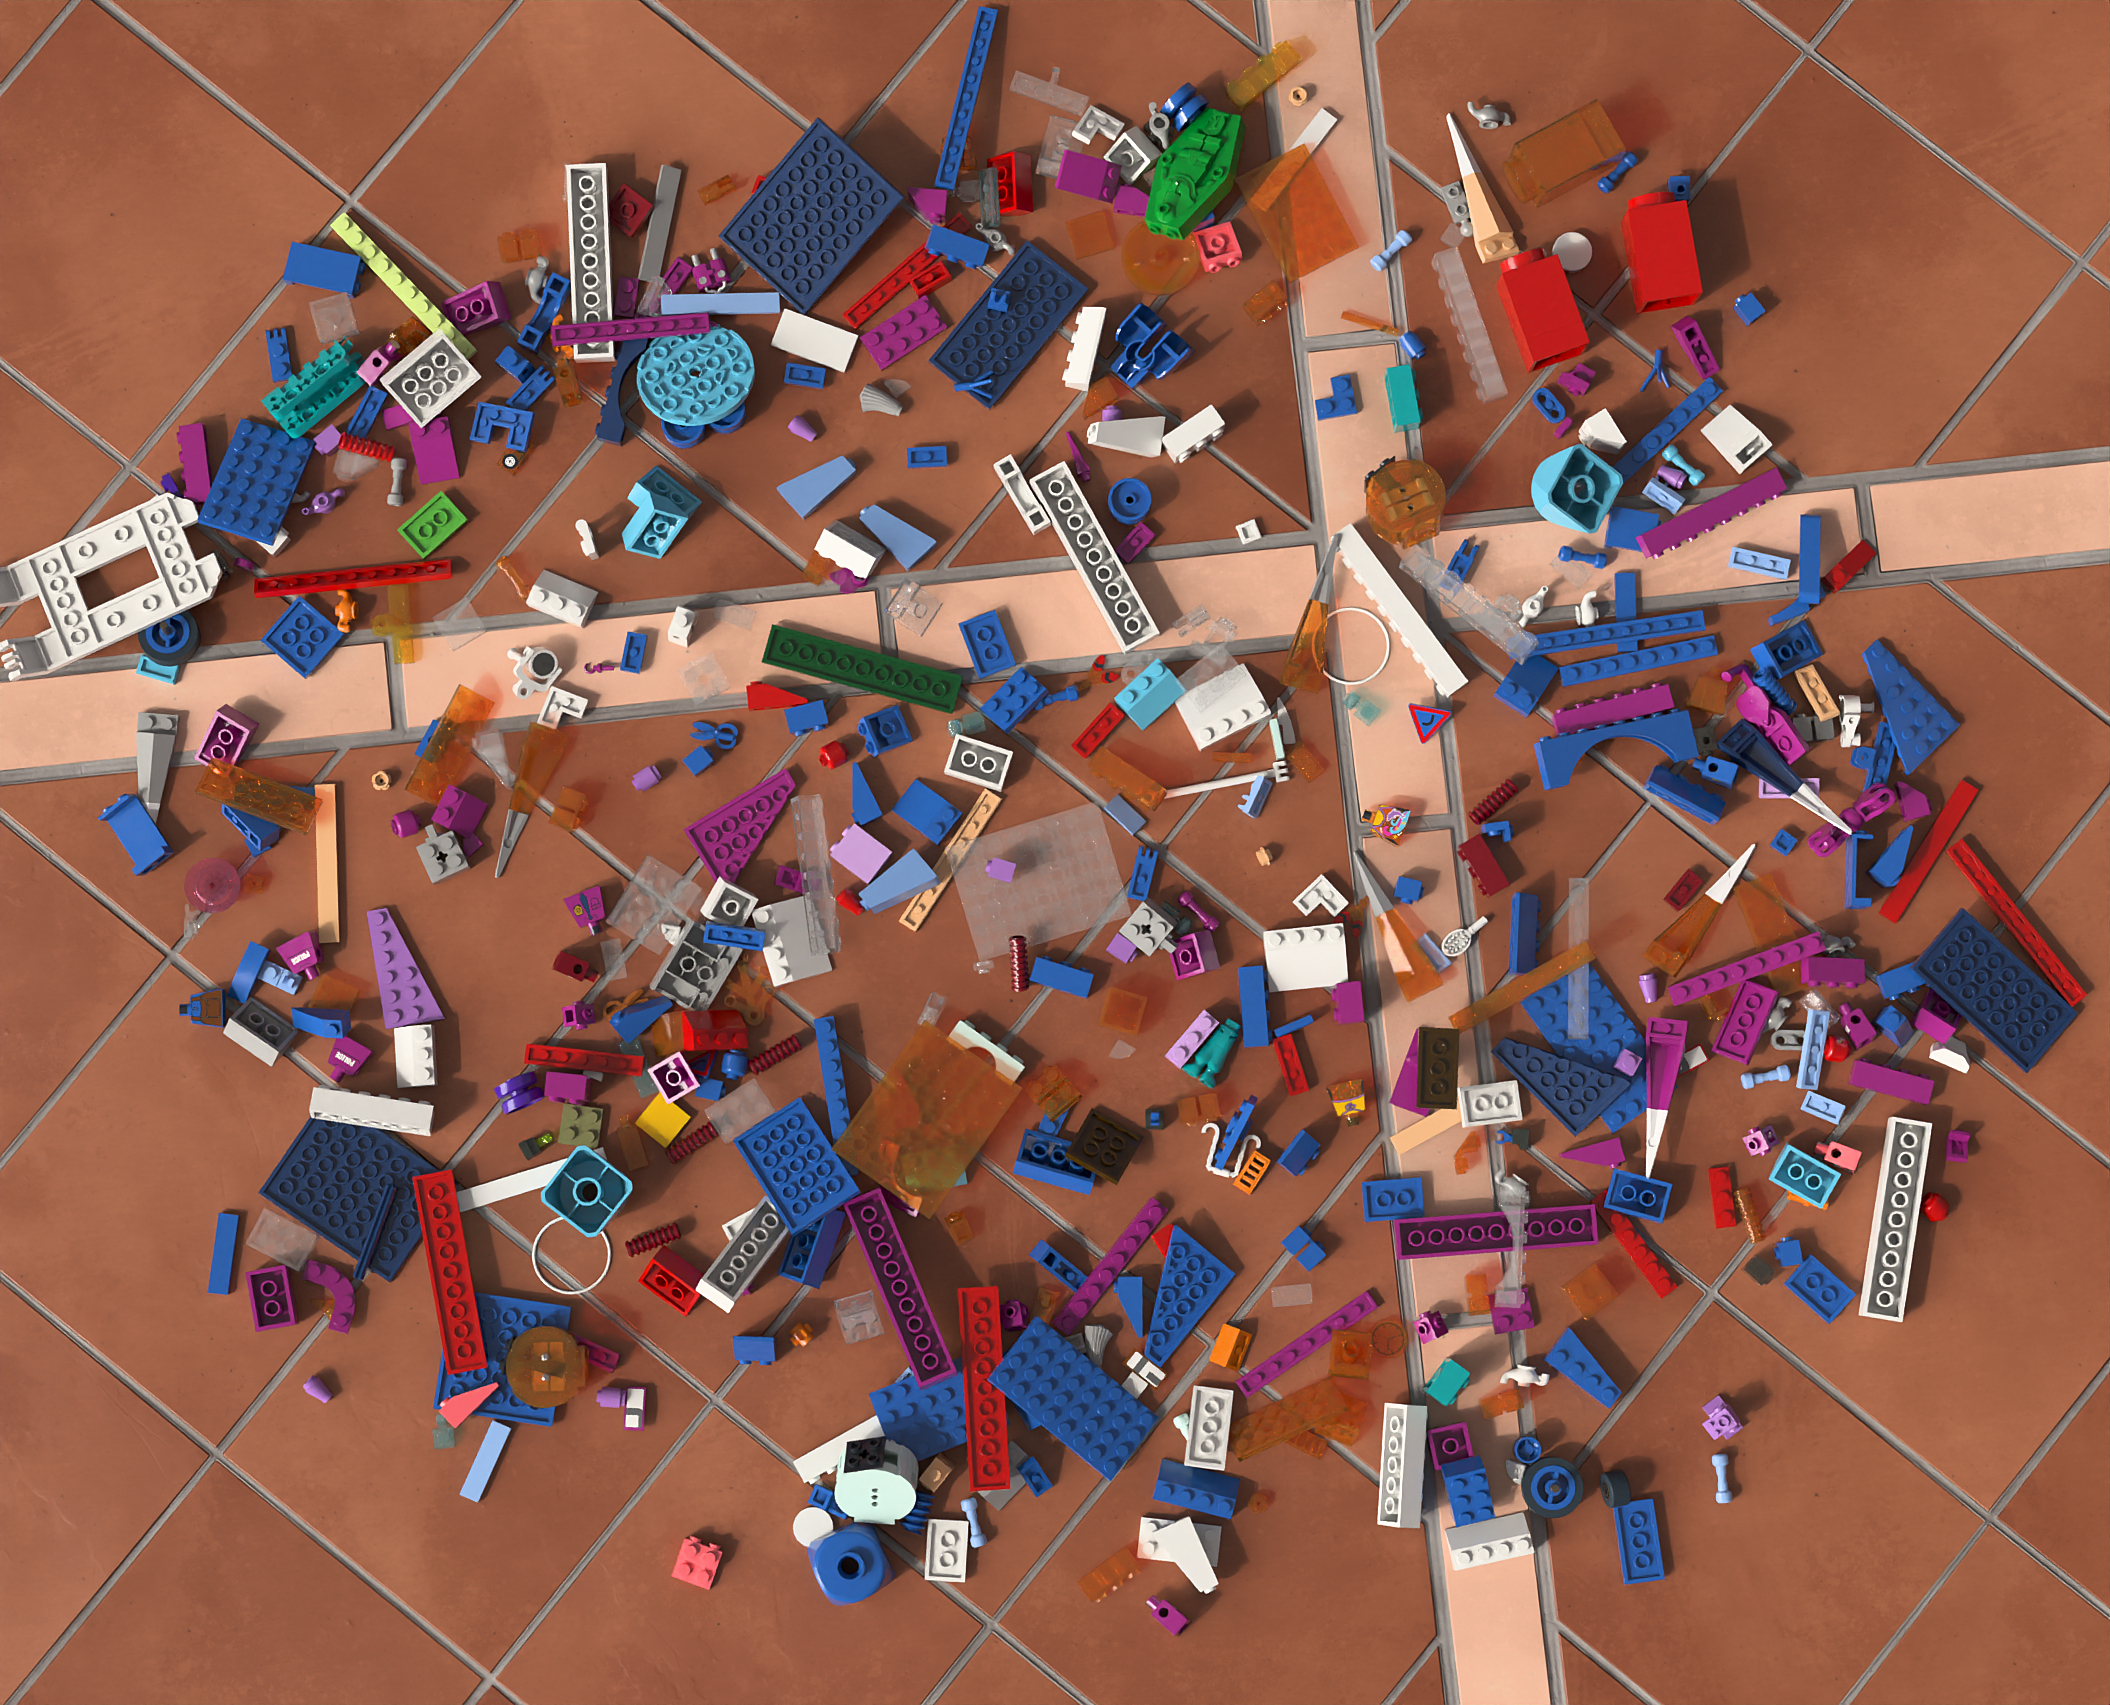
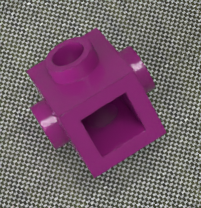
[562,1001,595,1030]
[1742,1125,1780,1156]
[1000,1299,1029,1332]
[1413,1310,1449,1344]

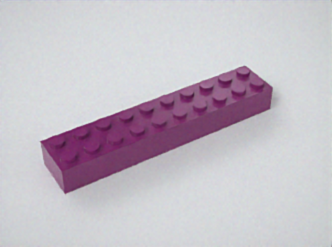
[843,1188,958,1391]
[1393,1204,1598,1260]

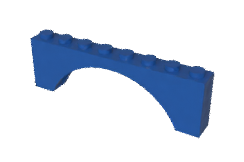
[1534,708,1699,791]

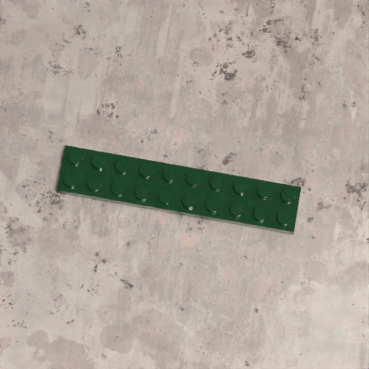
[762,624,963,715]

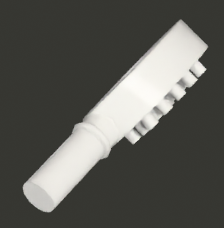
[1441,916,1488,957]

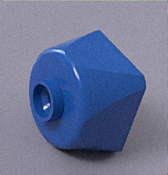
[807,1521,895,1606]

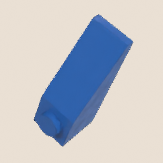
[851,762,883,827]
[221,800,279,851]
[609,996,673,1044]
[291,1007,351,1039]
[1029,1239,1088,1293]
[1114,1277,1143,1337]

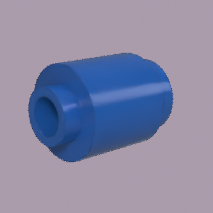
[1399,330,1427,360]

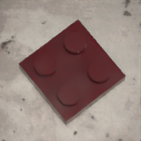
[603,183,655,238]

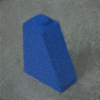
[1870,1005,1914,1049]

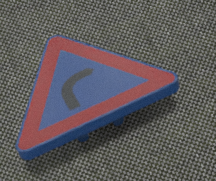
[1408,703,1451,744]
[687,1050,719,1079]

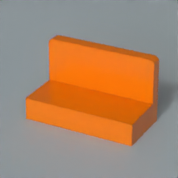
[1209,1324,1252,1372]

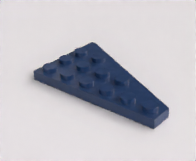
[1491,1037,1631,1137]

